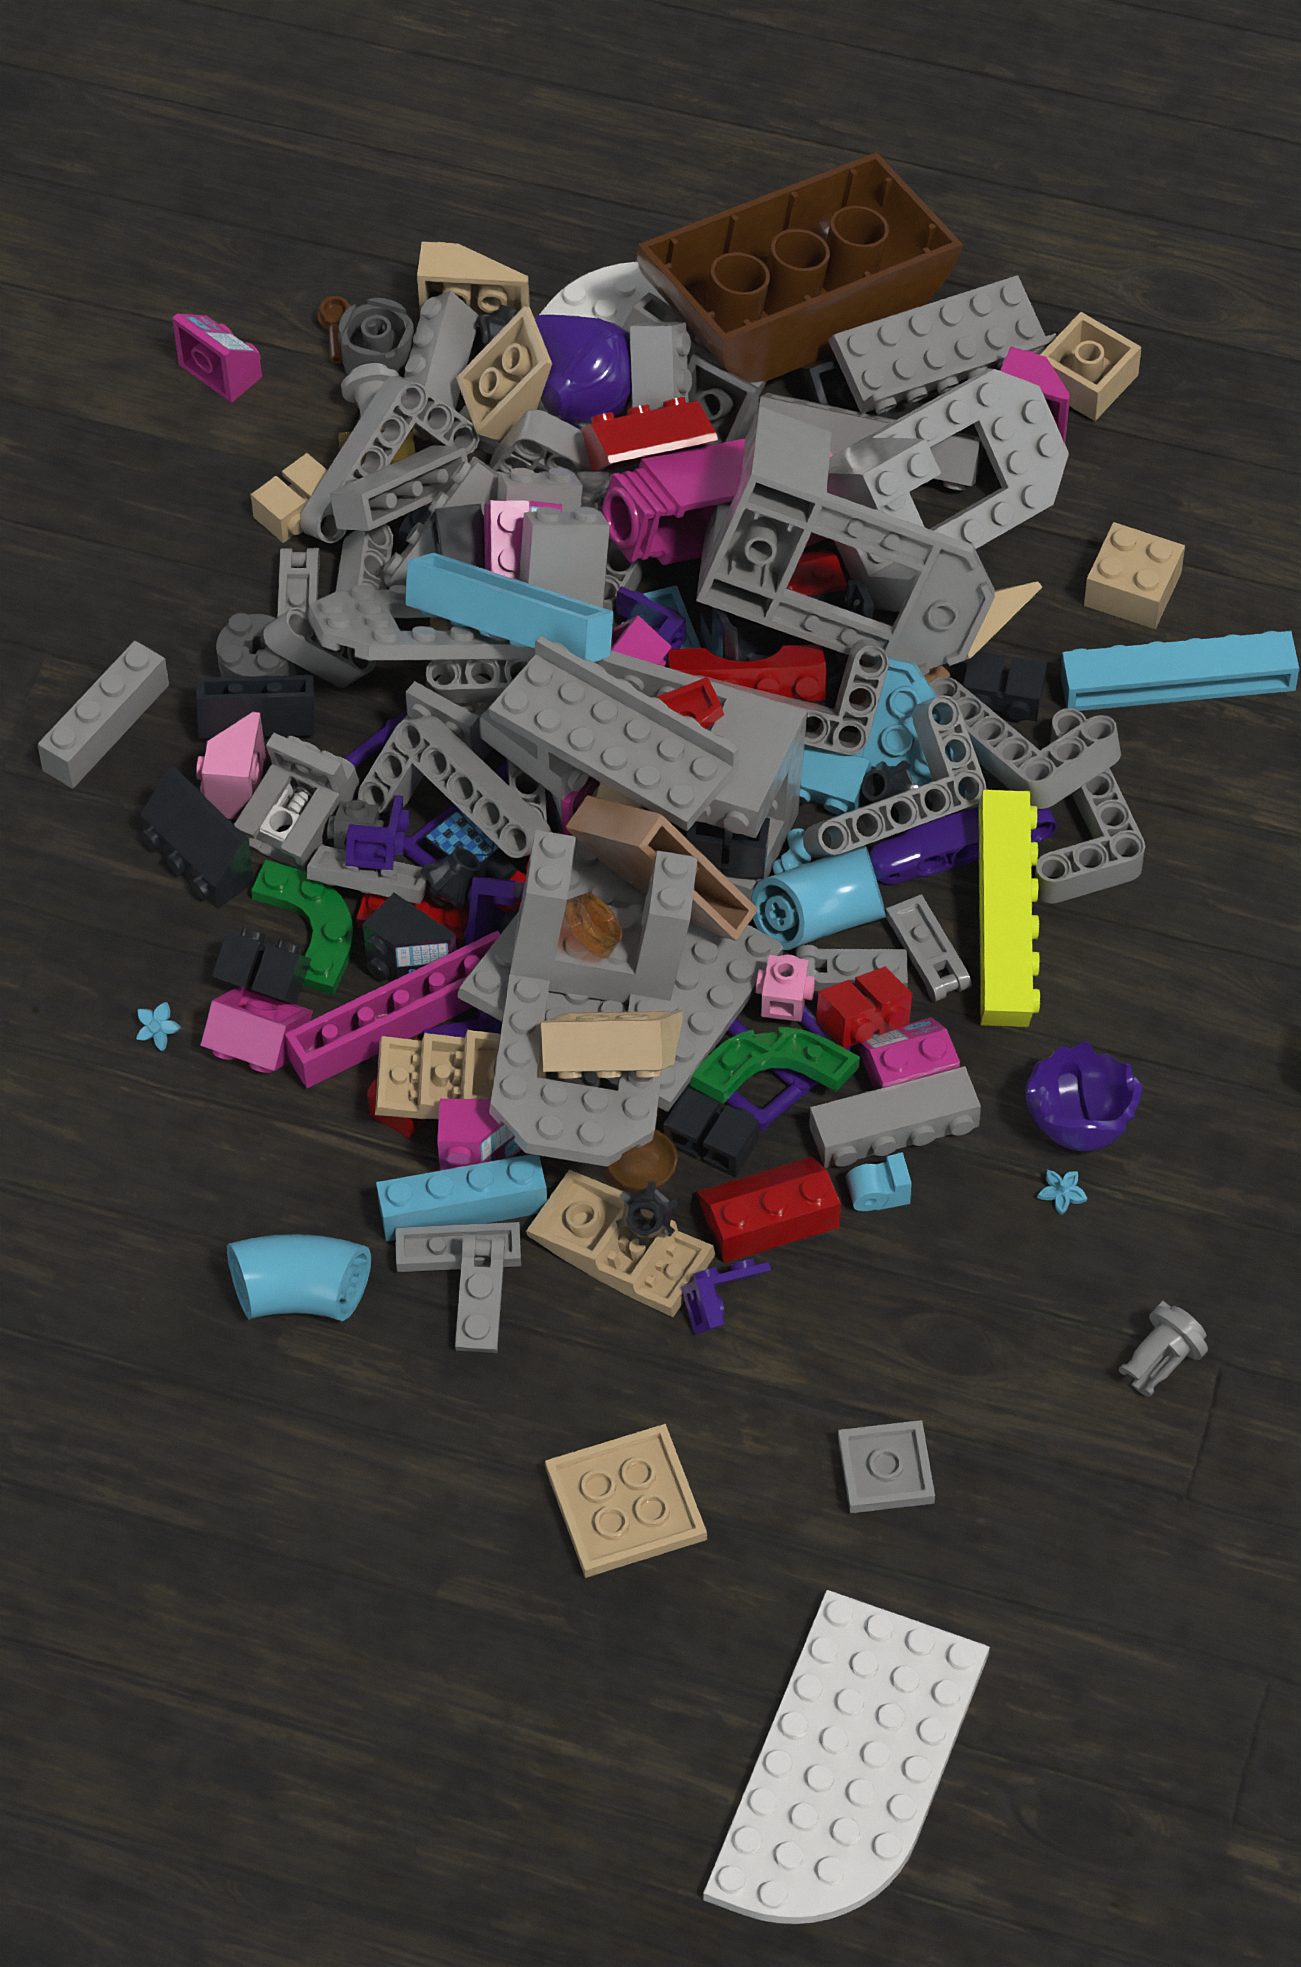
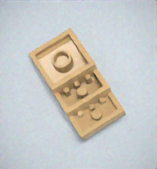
[375,1030,546,1119]
[526,1169,716,1317]

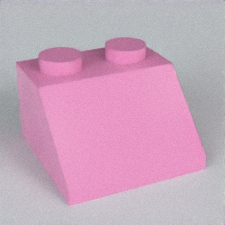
[196,712,266,820]

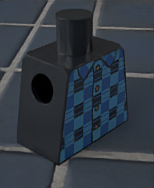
[425,809,518,880]

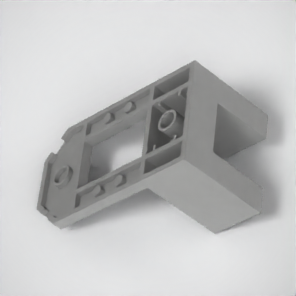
[827,369,1069,612]
[696,406,995,675]
[308,468,610,660]
[594,651,807,901]
[489,830,698,1166]

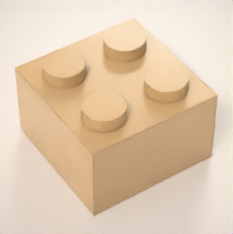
[1040,312,1141,421]
[1084,522,1185,630]

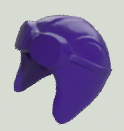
[534,315,632,430]

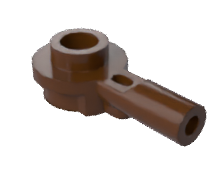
[317,296,351,364]

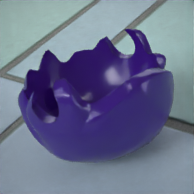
[1026,1041,1142,1151]

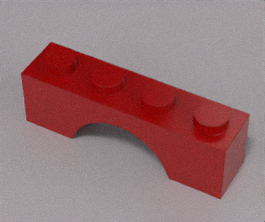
[667,645,826,701]

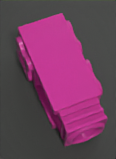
[601,438,746,565]

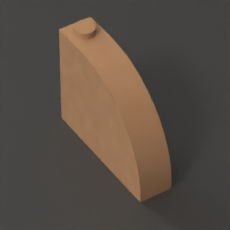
[565,795,758,941]

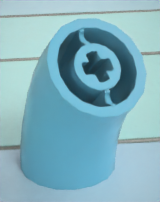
[751,846,886,950]
[227,1234,371,1321]

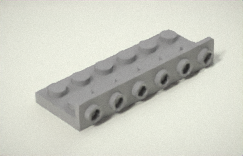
[828,275,1057,414]
[489,636,738,831]

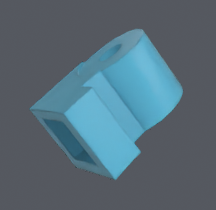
[845,1152,912,1211]

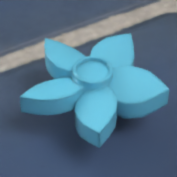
[136,1002,181,1051]
[1037,1169,1087,1216]

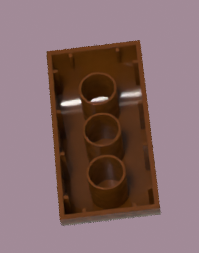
[637,152,963,382]

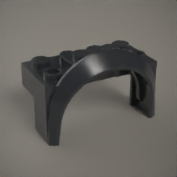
[700,578,874,688]

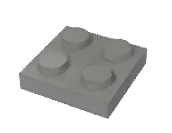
[838,1420,935,1513]

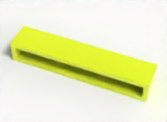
[978,790,1040,1027]

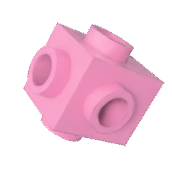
[756,955,815,1022]

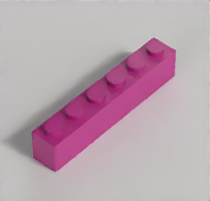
[285,930,500,1088]

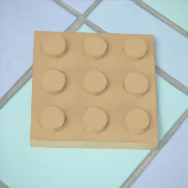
[545,1424,707,1578]

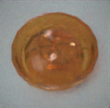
[564,893,622,958]
[608,1130,678,1192]

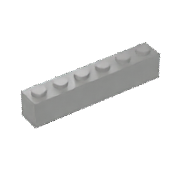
[759,393,983,490]

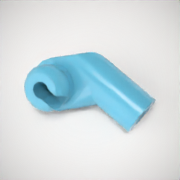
[772,828,811,875]

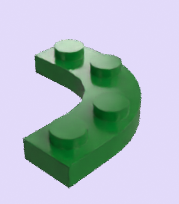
[251,860,354,995]
[690,1027,860,1104]

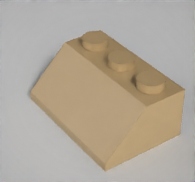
[541,1011,683,1079]

